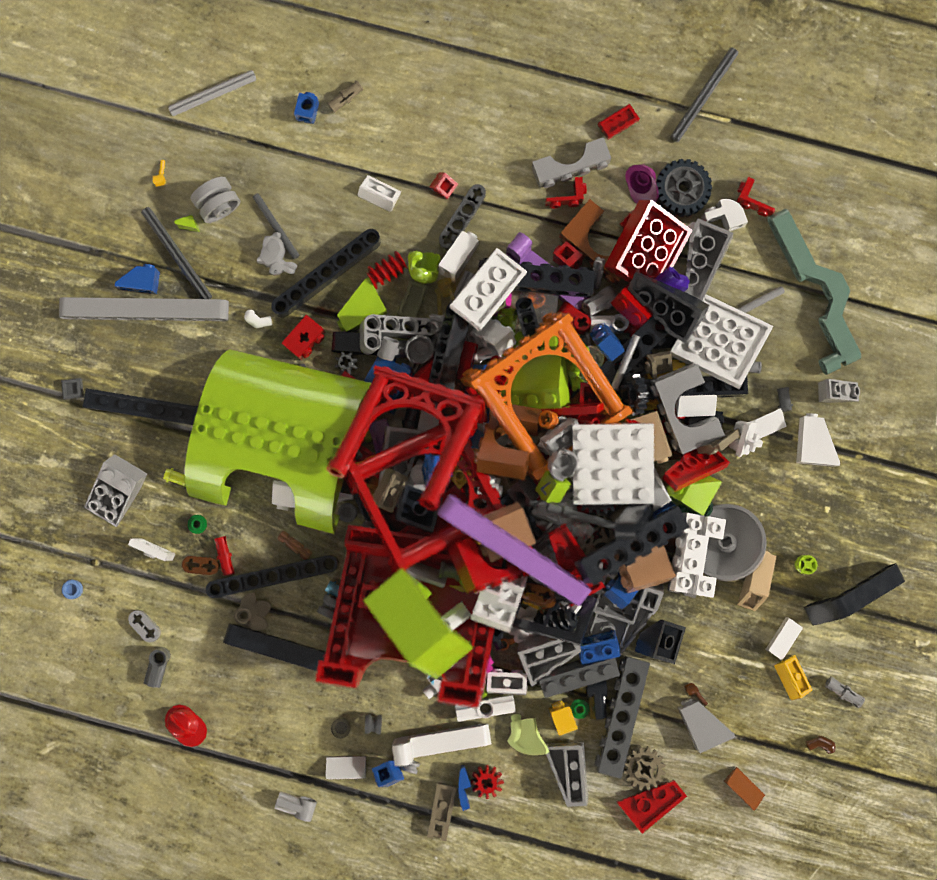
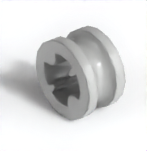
[401,760,420,774]

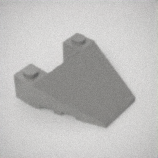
[584,564,664,656]

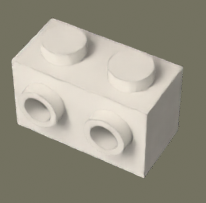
[487,669,527,695]

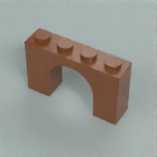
[559,199,622,285]
[474,403,542,480]

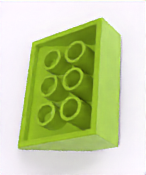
[500,346,571,409]

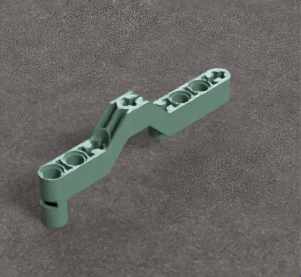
[767,209,862,375]

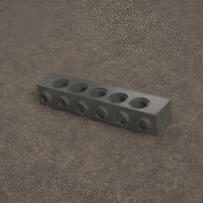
[594,656,650,779]

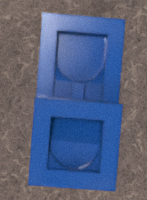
[459,765,471,811]

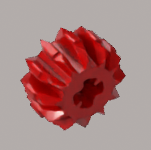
[470,764,504,799]

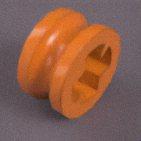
[538,410,559,429]

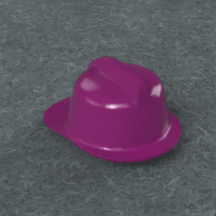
[625,164,658,204]

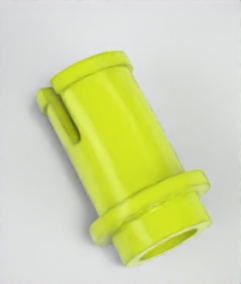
[163,468,186,487]

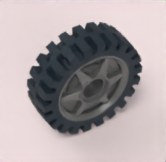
[656,159,712,217]

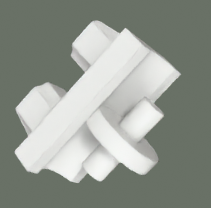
[729,420,763,457]

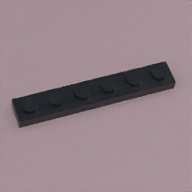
[83,388,198,425]

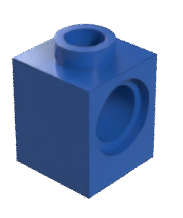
[294,92,319,124]

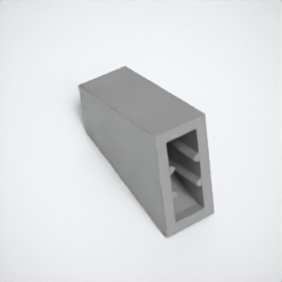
[677,698,735,753]

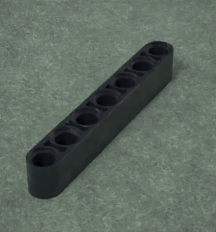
[271,229,381,318]
[206,555,339,598]
[223,623,326,671]

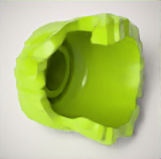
[408,251,441,284]

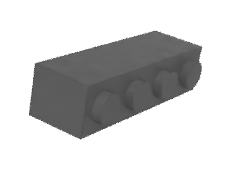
[539,658,620,698]

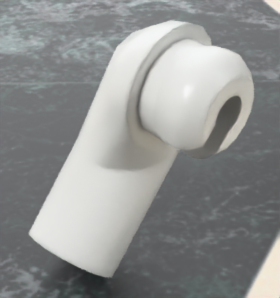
[244,310,272,328]

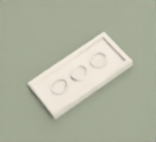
[449,248,527,331]

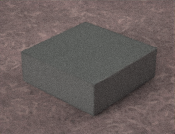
[61,378,84,400]

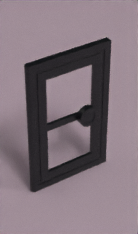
[511,580,597,646]

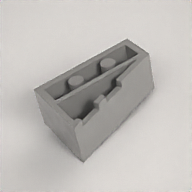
[518,629,581,686]
[546,742,589,807]

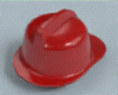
[165,705,207,747]

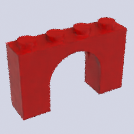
[448,537,533,594]

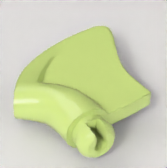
[507,714,549,755]

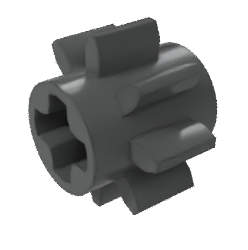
[335,351,358,375]

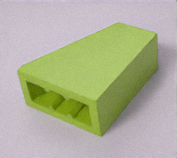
[337,277,388,332]

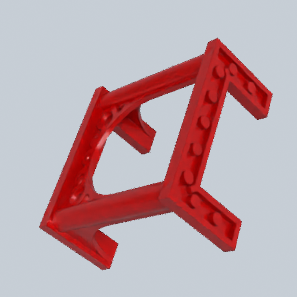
[344,414,506,575]

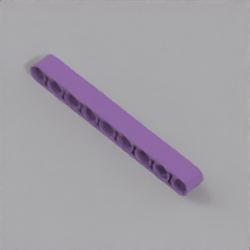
[438,495,592,606]

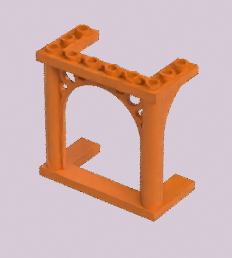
[460,312,633,481]

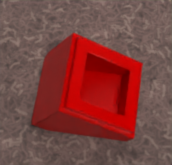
[429,172,458,199]

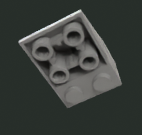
[84,454,147,527]

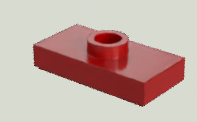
[598,104,640,140]

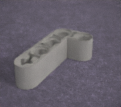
[360,314,435,355]

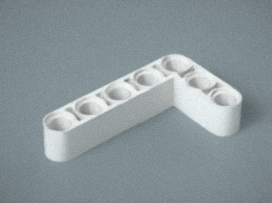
[392,724,491,766]

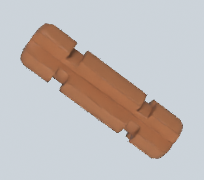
[278,531,312,560]

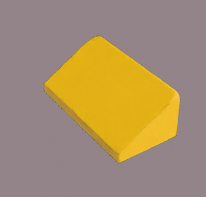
[774,655,812,700]

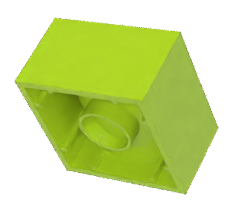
[364,569,473,679]

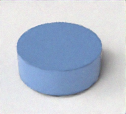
[62,580,83,599]

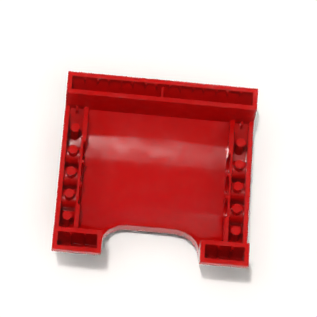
[315,525,504,709]

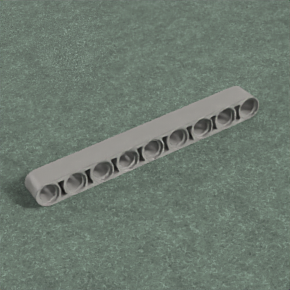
[59,297,229,321]

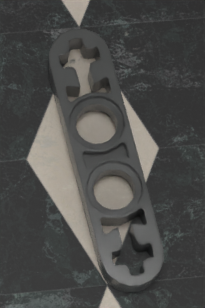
[439,184,486,250]

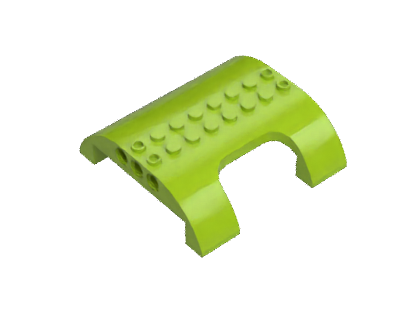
[185,349,371,534]

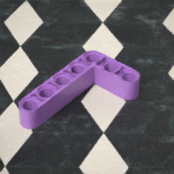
[506,232,591,311]

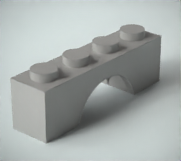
[531,137,611,188]

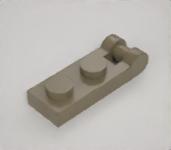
[427,782,457,841]

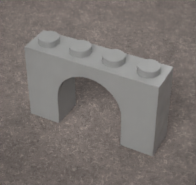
[650,363,725,454]

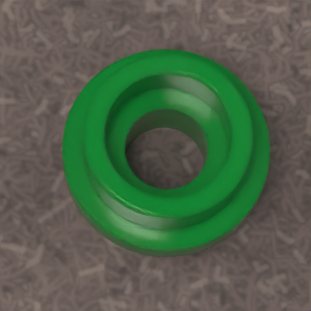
[188,515,207,534]
[570,699,589,719]

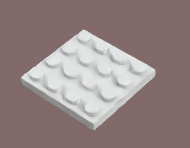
[670,295,773,389]
[572,423,654,505]

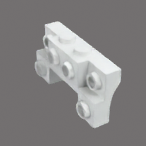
[670,513,726,597]

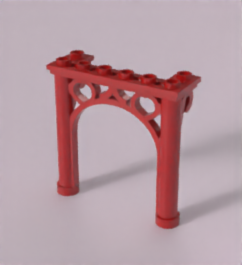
[326,365,487,510]

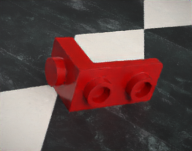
[545,177,587,209]
[736,177,775,217]

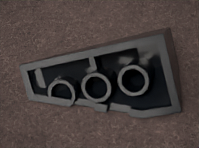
[628,272,710,344]

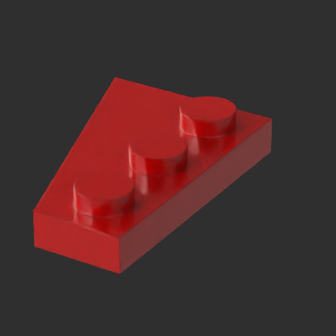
[616,780,687,834]

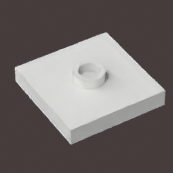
[128,538,175,561]

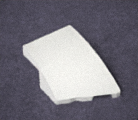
[471,576,528,632]

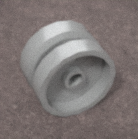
[190,177,241,223]

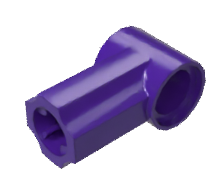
[655,266,690,291]

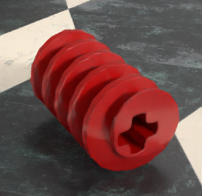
[366,251,408,290]

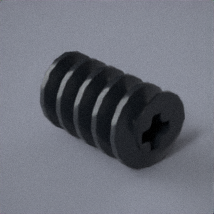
[533,604,578,630]

